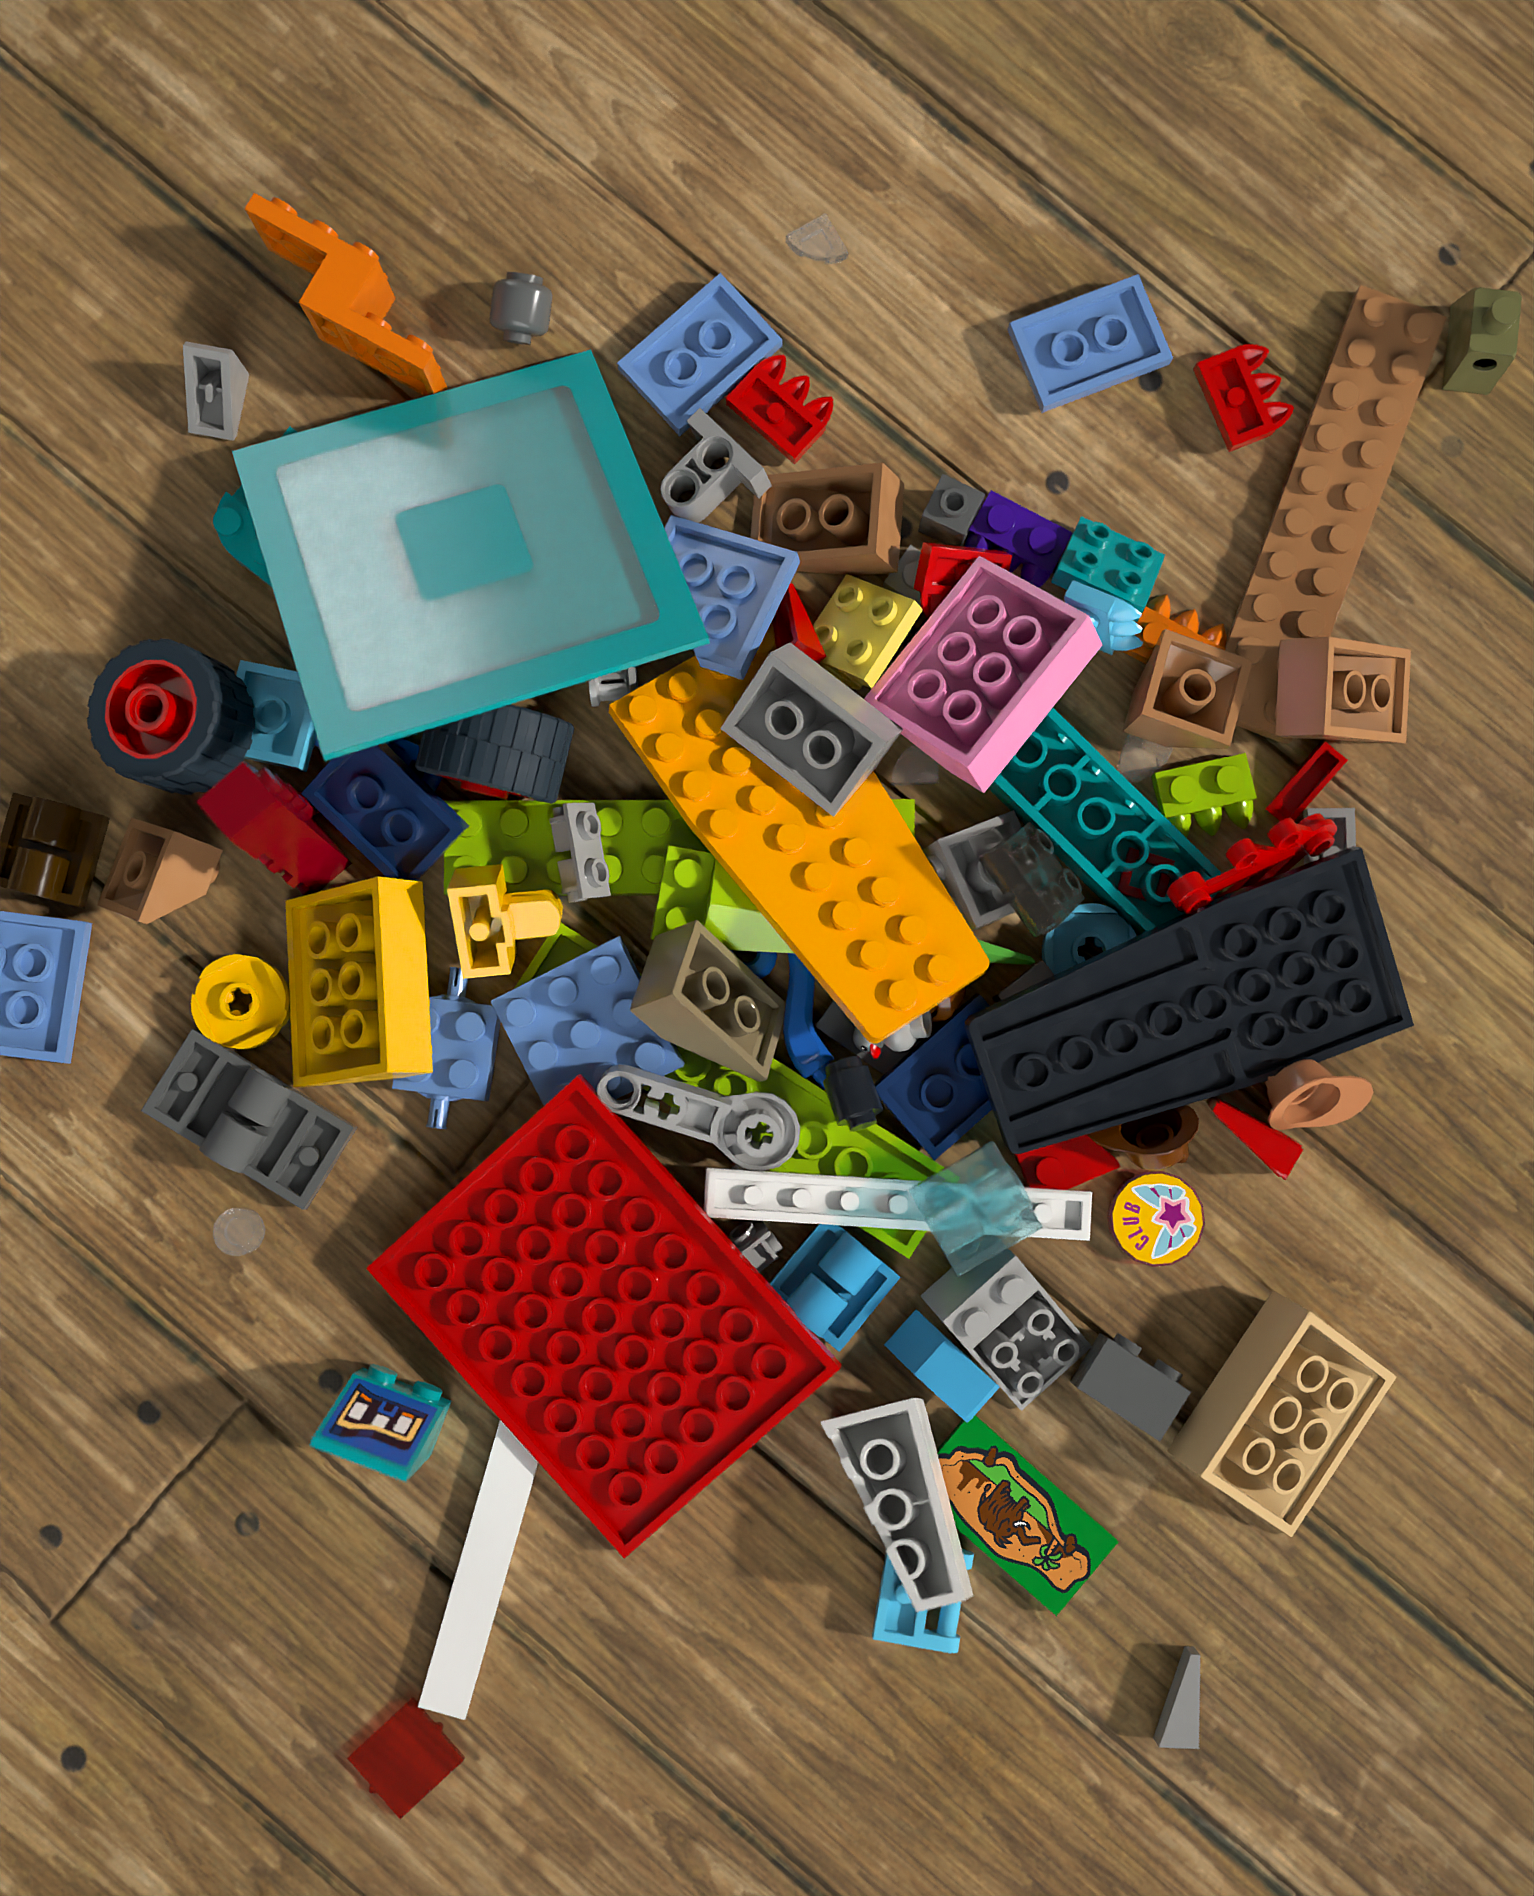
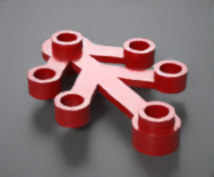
[1167,813,1337,915]

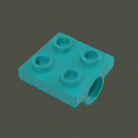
[1051,516,1165,622]

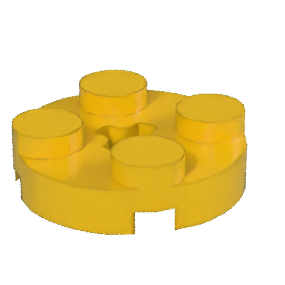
[191,954,290,1050]

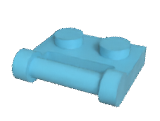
[872,1548,974,1653]

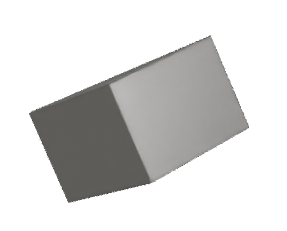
[183,342,249,441]

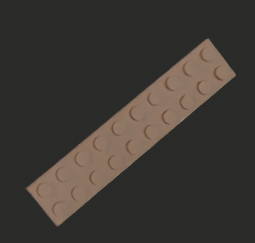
[1225,285,1447,745]

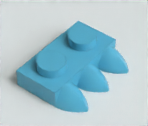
[1064,580,1143,655]

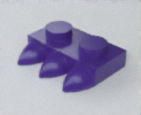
[965,490,1073,588]

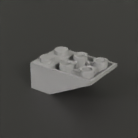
[920,1234,1092,1411]

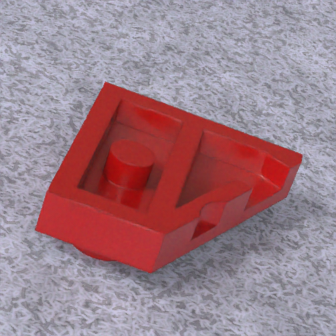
[1013,1134,1121,1190]

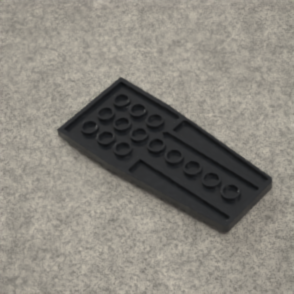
[964,846,1414,1154]

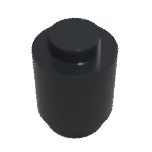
[823,1056,883,1132]

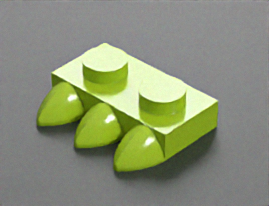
[1151,753,1257,838]

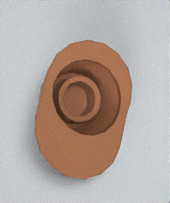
[1265,1059,1373,1130]

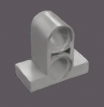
[660,408,772,523]

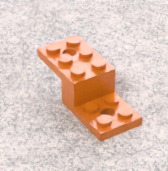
[245,193,448,396]

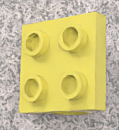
[813,574,923,690]

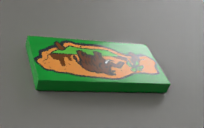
[937,1415,1119,1616]

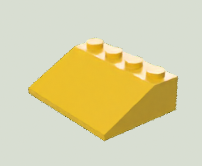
[285,877,433,1088]

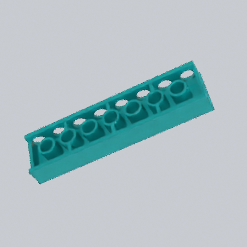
[988,708,1222,936]

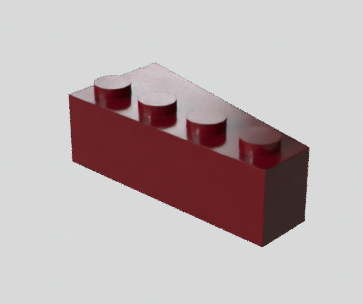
[196,761,352,896]

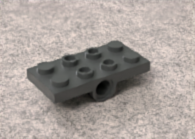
[141,1029,358,1210]

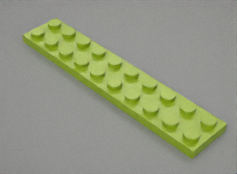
[444,799,915,896]
[514,923,960,1259]

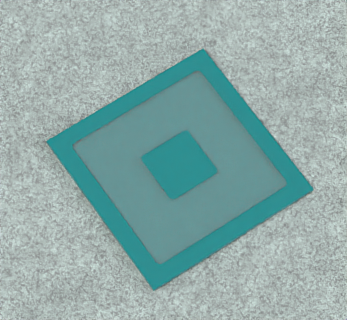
[232,350,710,761]

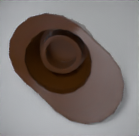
[1087,1105,1199,1171]

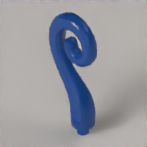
[730,950,834,1090]

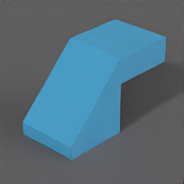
[884,1309,1000,1423]

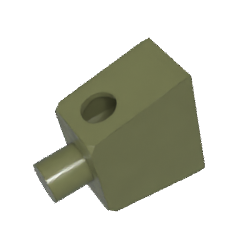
[1442,287,1522,395]

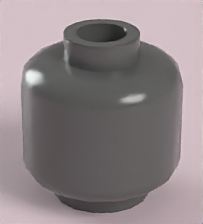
[490,272,553,345]

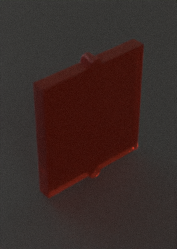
[347,1697,465,1819]

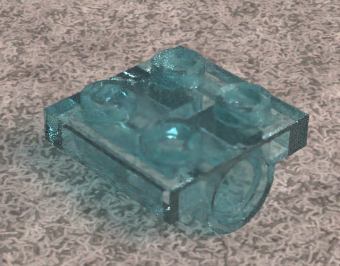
[908,1141,1043,1277]

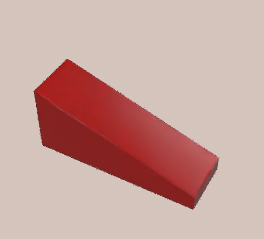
[772,582,827,664]
[1265,740,1348,821]

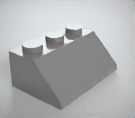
[720,643,903,817]

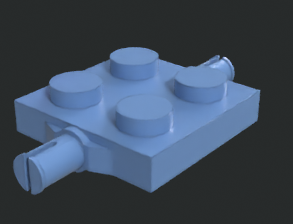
[392,967,501,1129]

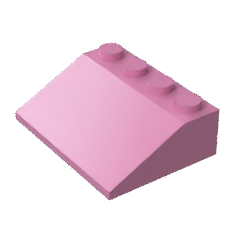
[864,556,1102,793]

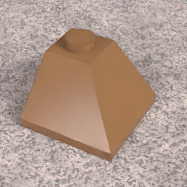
[1122,629,1253,749]
[97,818,223,924]

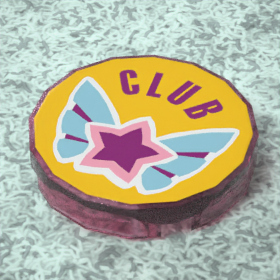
[1107,1171,1205,1267]

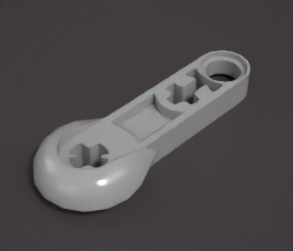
[597,1064,800,1171]

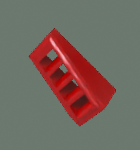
[1208,1096,1304,1180]

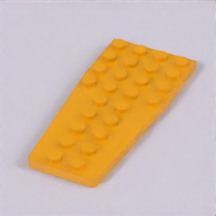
[608,623,989,1044]

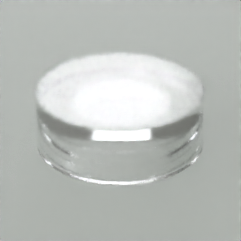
[213,1207,265,1256]

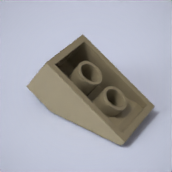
[629,920,786,1082]

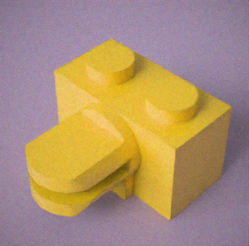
[447,864,563,979]

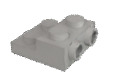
[922,810,1053,931]

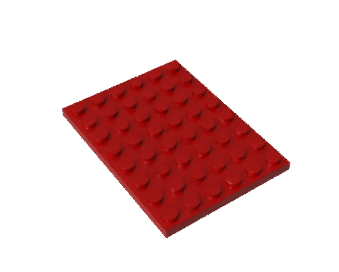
[366,1074,841,1559]

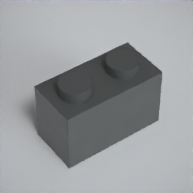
[1070,1332,1191,1441]

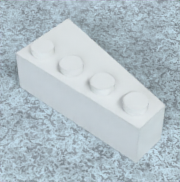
[821,1398,973,1612]

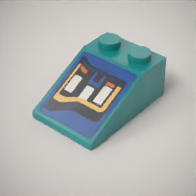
[310,1364,452,1482]

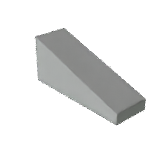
[1153,1646,1200,1749]

